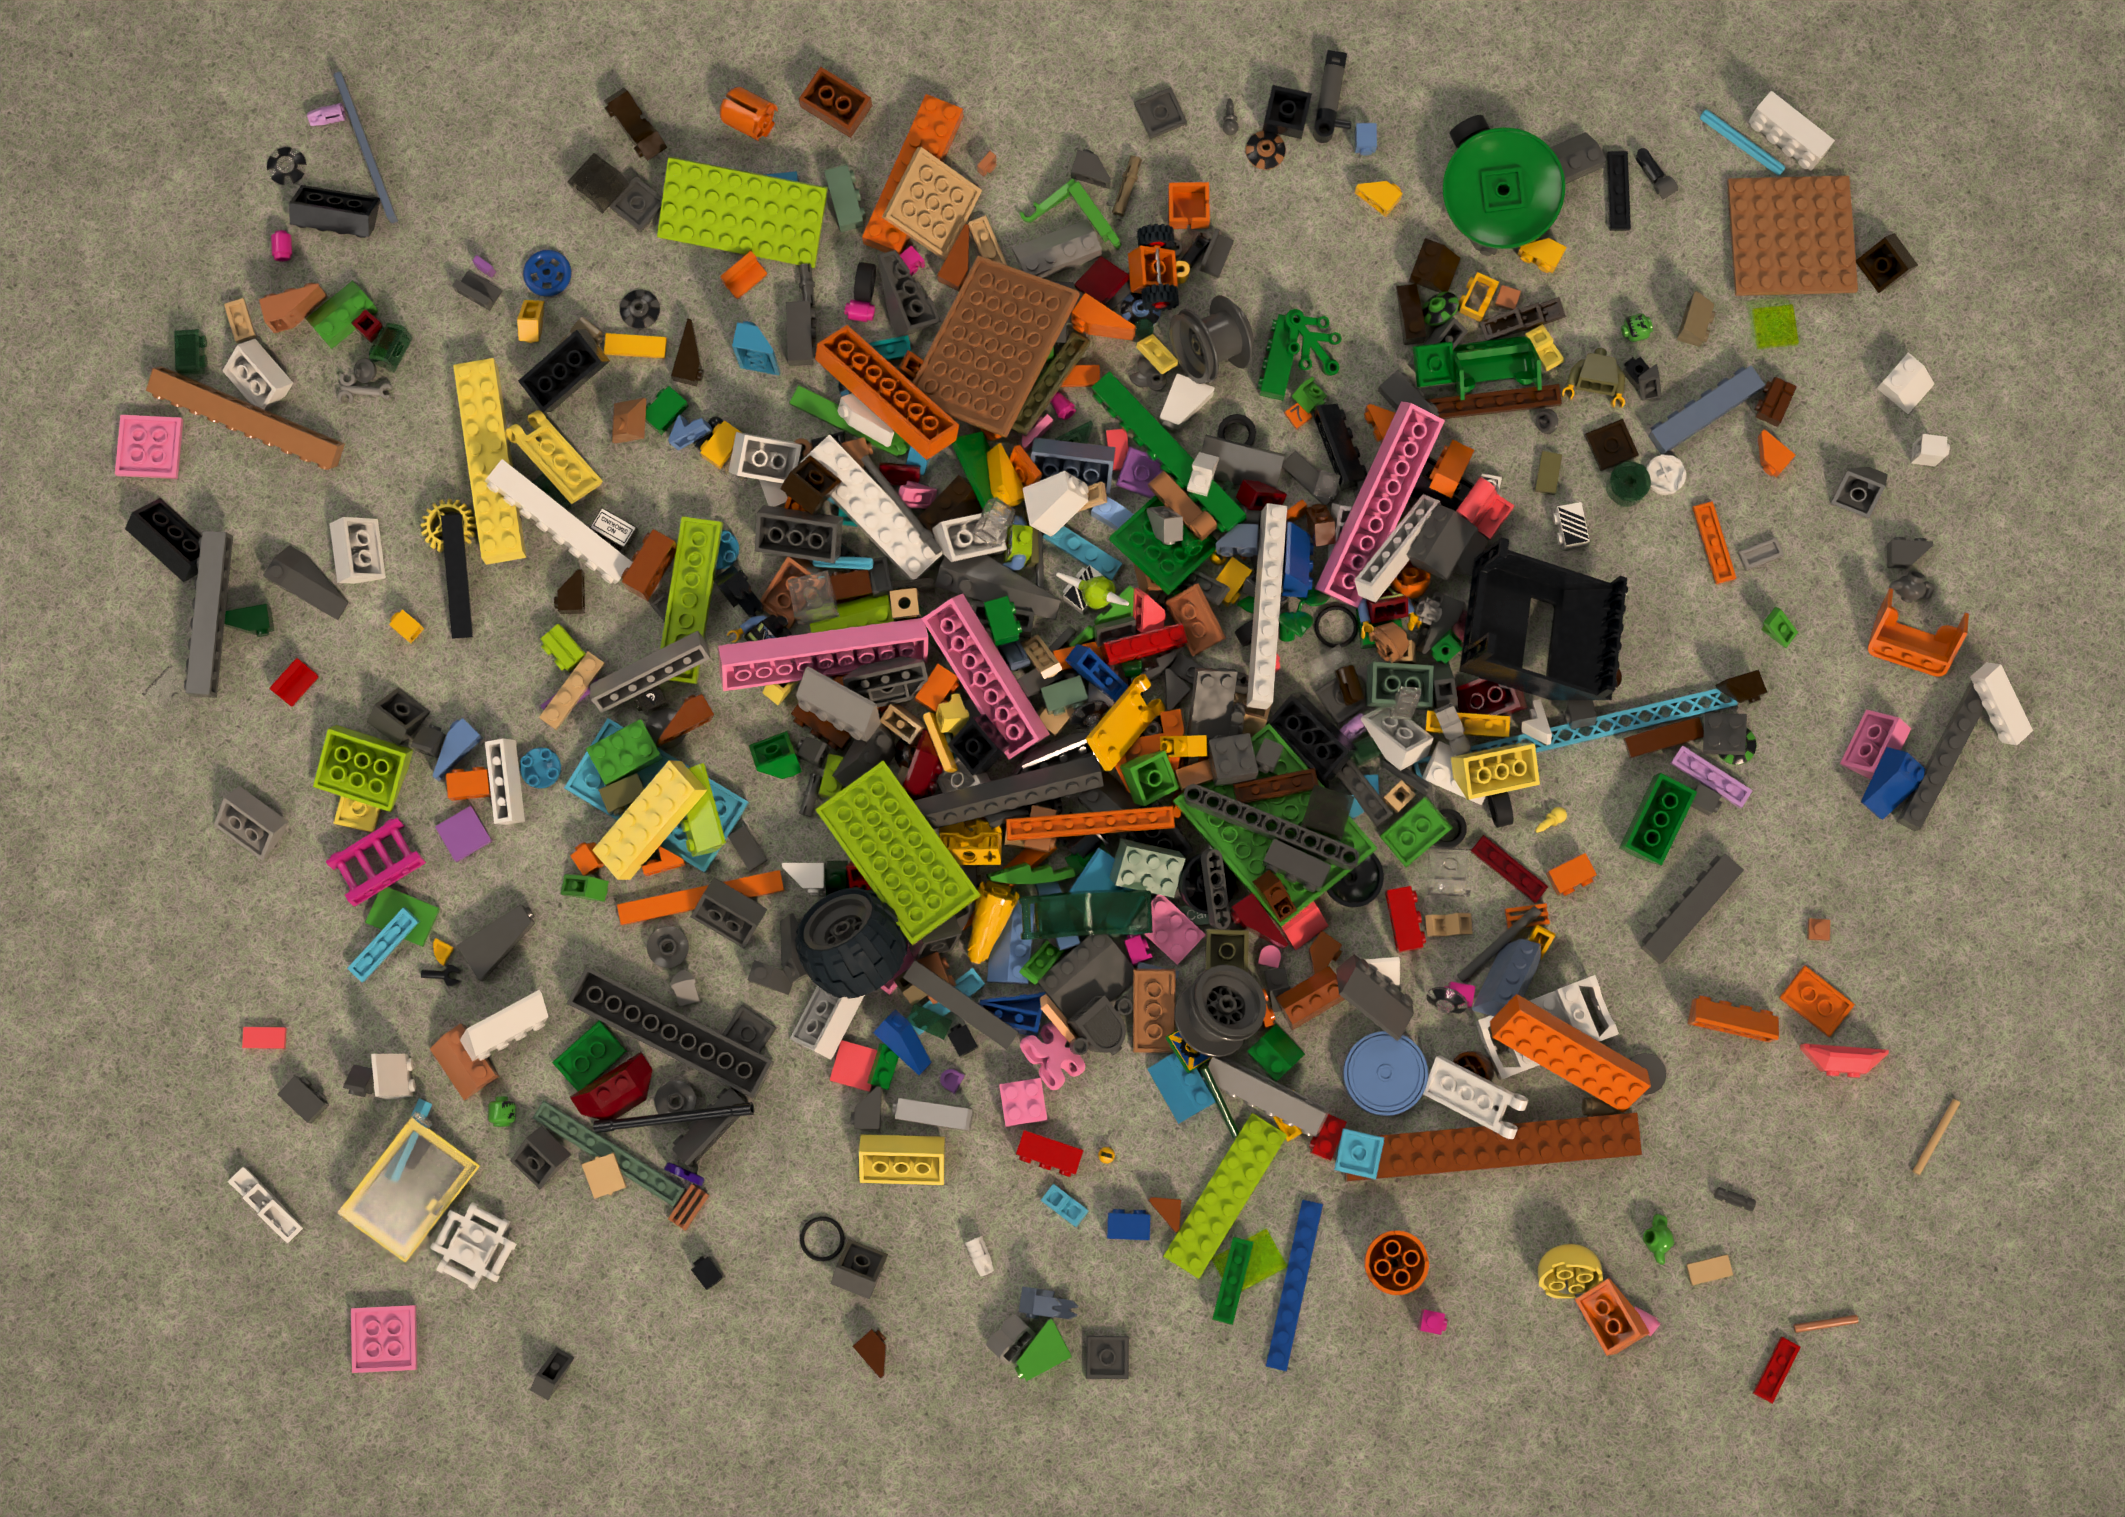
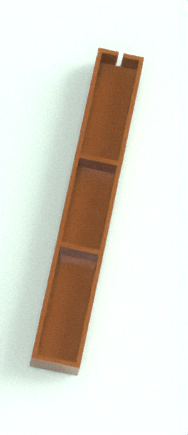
[1345,1113,1642,1182]

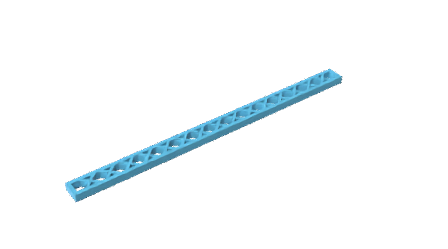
[1413,689,1738,778]

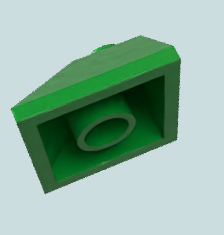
[748,731,802,779]

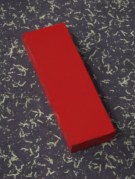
[1753,1336,1801,1404]

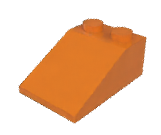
[1071,293,1136,341]
[1575,1278,1650,1356]

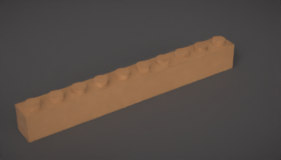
[146,366,345,470]

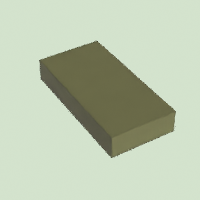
[1535,451,1562,495]

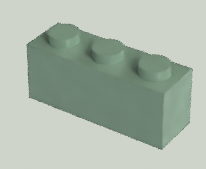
[824,164,866,233]

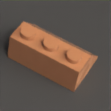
[430,1023,500,1101]

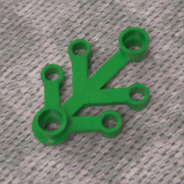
[1285,309,1342,376]

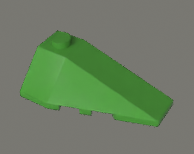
[1069,586,1134,647]

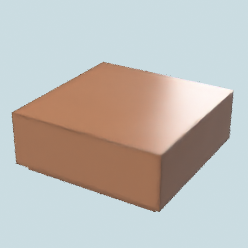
[1495,285,1521,310]

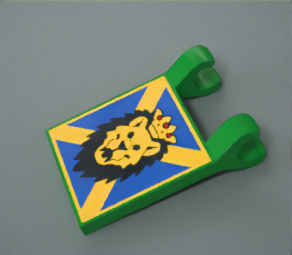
[1165,1030,1212,1073]

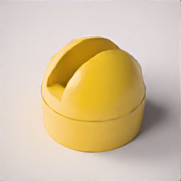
[1210,550,1227,566]
[1098,1147,1115,1164]

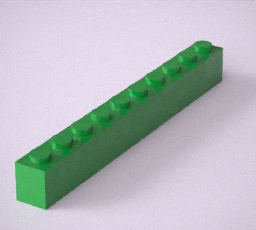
[1091,371,1247,534]

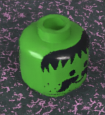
[1621,313,1653,342]
[488,1096,516,1127]

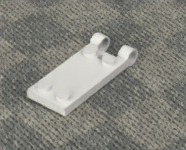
[1423,1055,1529,1139]

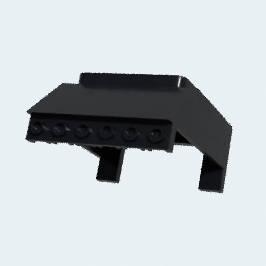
[1459,537,1628,700]

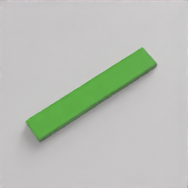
[789,385,899,458]

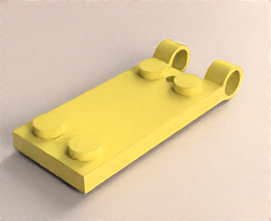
[506,410,603,504]

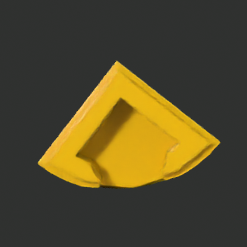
[433,938,454,966]

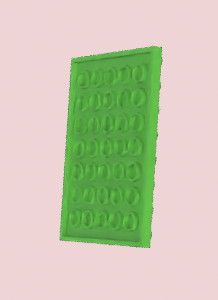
[1173,724,1377,928]

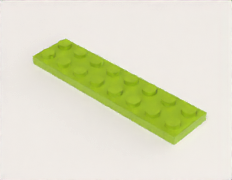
[660,516,723,684]
[1163,1113,1287,1279]

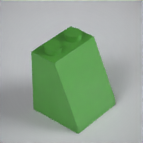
[1015,1318,1072,1382]

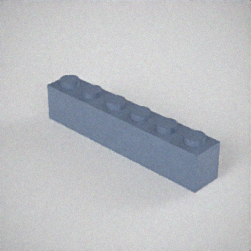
[1648,366,1765,455]

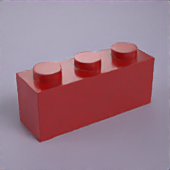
[1385,886,1426,953]
[1016,1130,1084,1177]

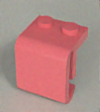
[1456,477,1514,540]

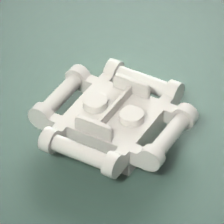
[430,1202,517,1290]

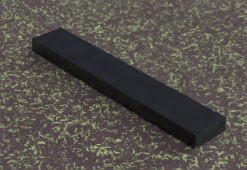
[441,514,473,639]

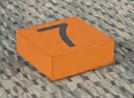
[1284,403,1313,429]

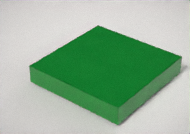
[1413,342,1456,387]

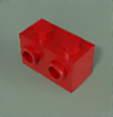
[1309,1114,1347,1162]

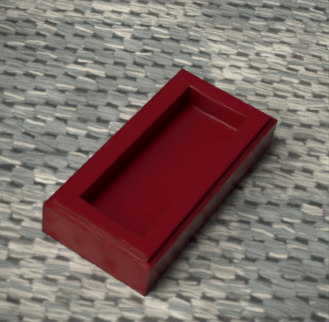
[878,462,921,486]

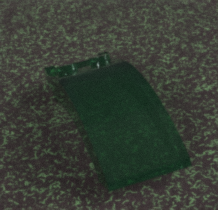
[1019,890,1153,940]

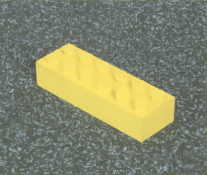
[592,760,707,880]

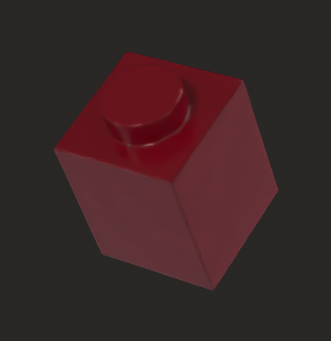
[352,309,385,343]

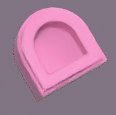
[1258,945,1281,969]

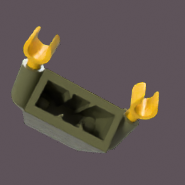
[1562,348,1625,408]

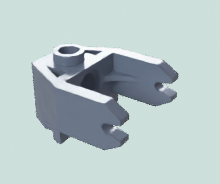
[1019,1286,1078,1320]

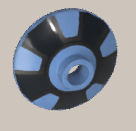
[1121,292,1161,330]

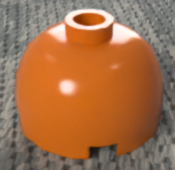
[1390,560,1431,599]

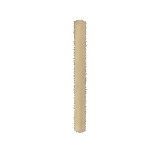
[1912,1099,1960,1175]

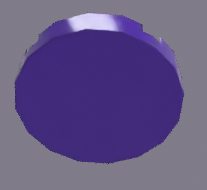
[664,1162,705,1186]

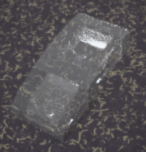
[1390,686,1421,720]

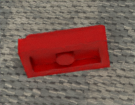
[269,658,319,707]

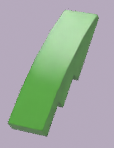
[986,862,1075,884]

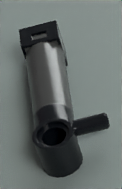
[1313,50,1352,143]

